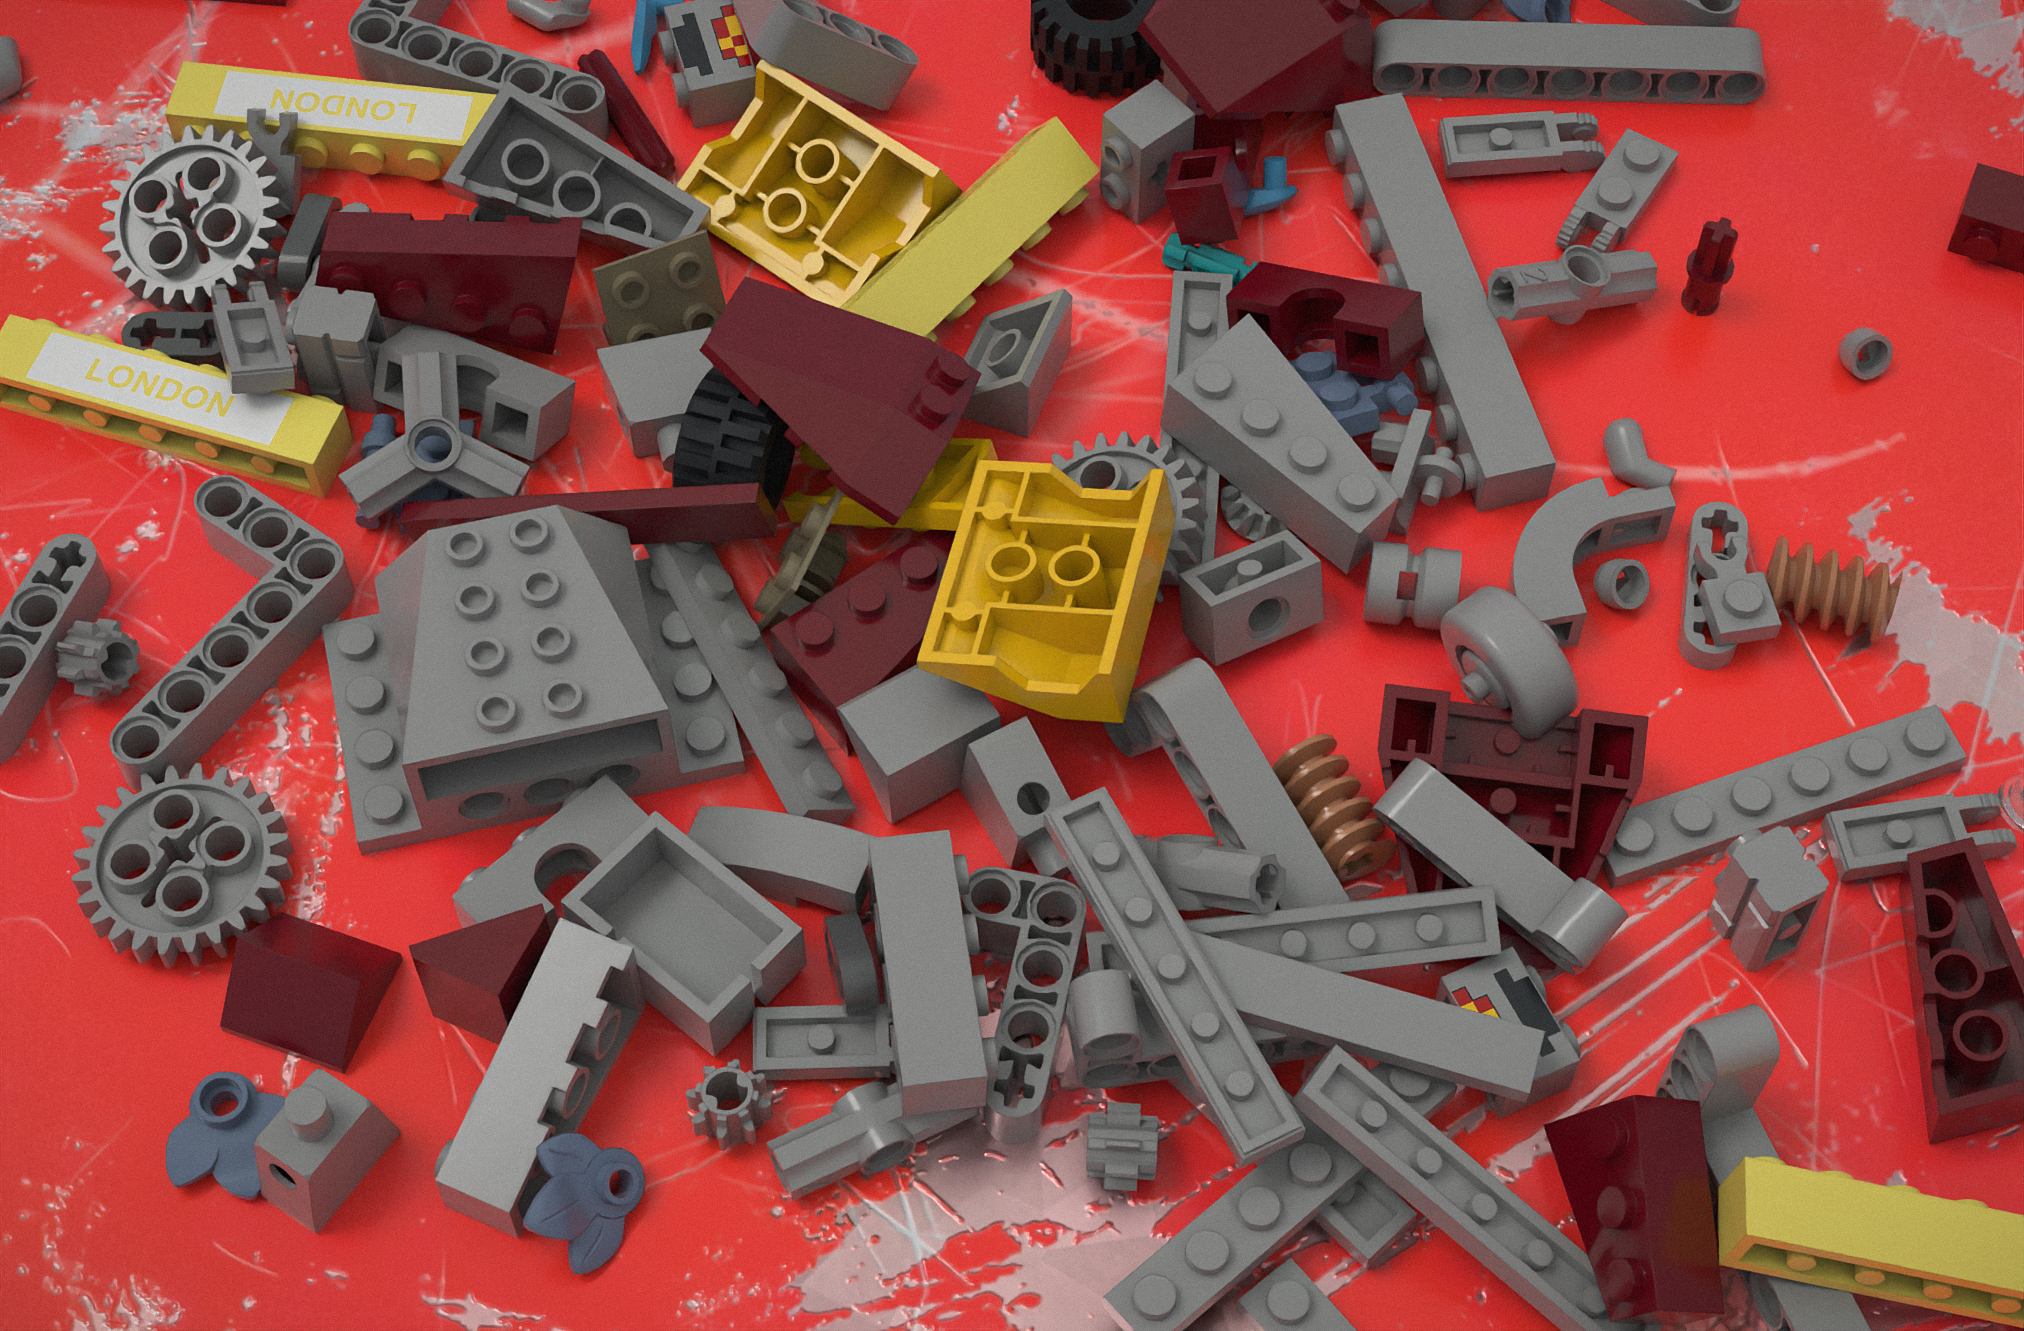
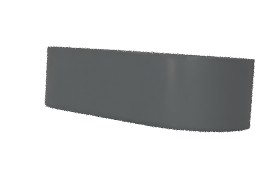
[277,193,343,293]
[121,311,226,371]
[823,912,879,1013]

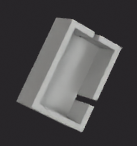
[561,810,807,1057]

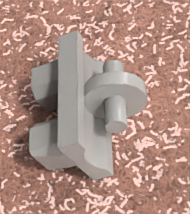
[1371,408,1465,535]

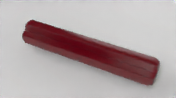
[577,49,676,178]

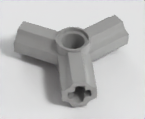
[338,351,531,523]

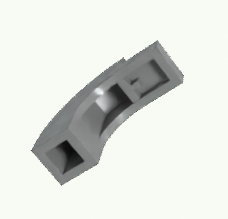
[1506,477,1676,648]

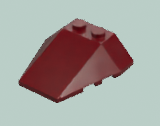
[1136,0,1372,120]
[699,276,982,526]
[1377,683,1649,971]

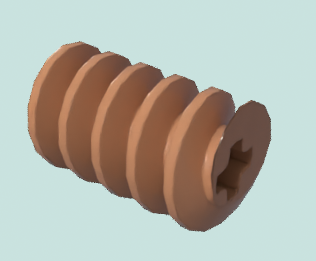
[1765,535,1903,644]
[1272,733,1396,883]

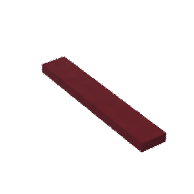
[399,483,778,545]

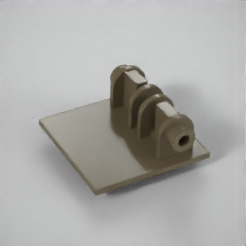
[592,229,726,346]
[753,489,849,633]

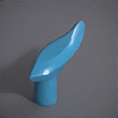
[631,0,684,76]
[1244,156,1298,217]

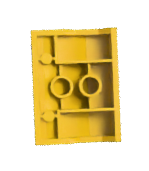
[676,58,963,308]
[917,460,1176,723]

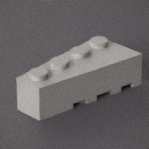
[442,80,711,255]
[1160,313,1399,574]
[868,830,999,1116]
[434,918,646,1238]

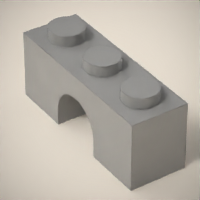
[372,323,576,461]
[451,774,649,935]

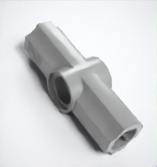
[1486,245,1658,325]
[1133,834,1286,914]
[766,1082,979,1201]

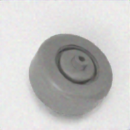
[1440,586,1579,740]

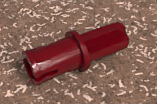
[1681,217,1739,316]

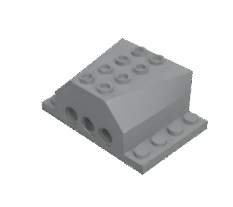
[322,505,746,855]

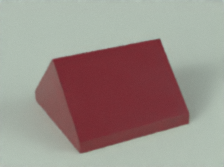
[408,903,551,1045]
[220,912,403,1074]

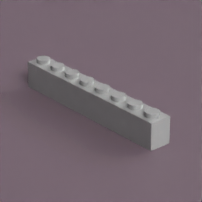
[1325,92,1556,512]

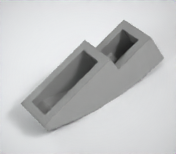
[687,806,878,914]

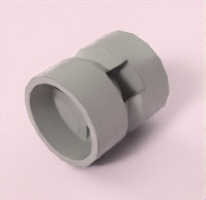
[1363,540,1462,631]

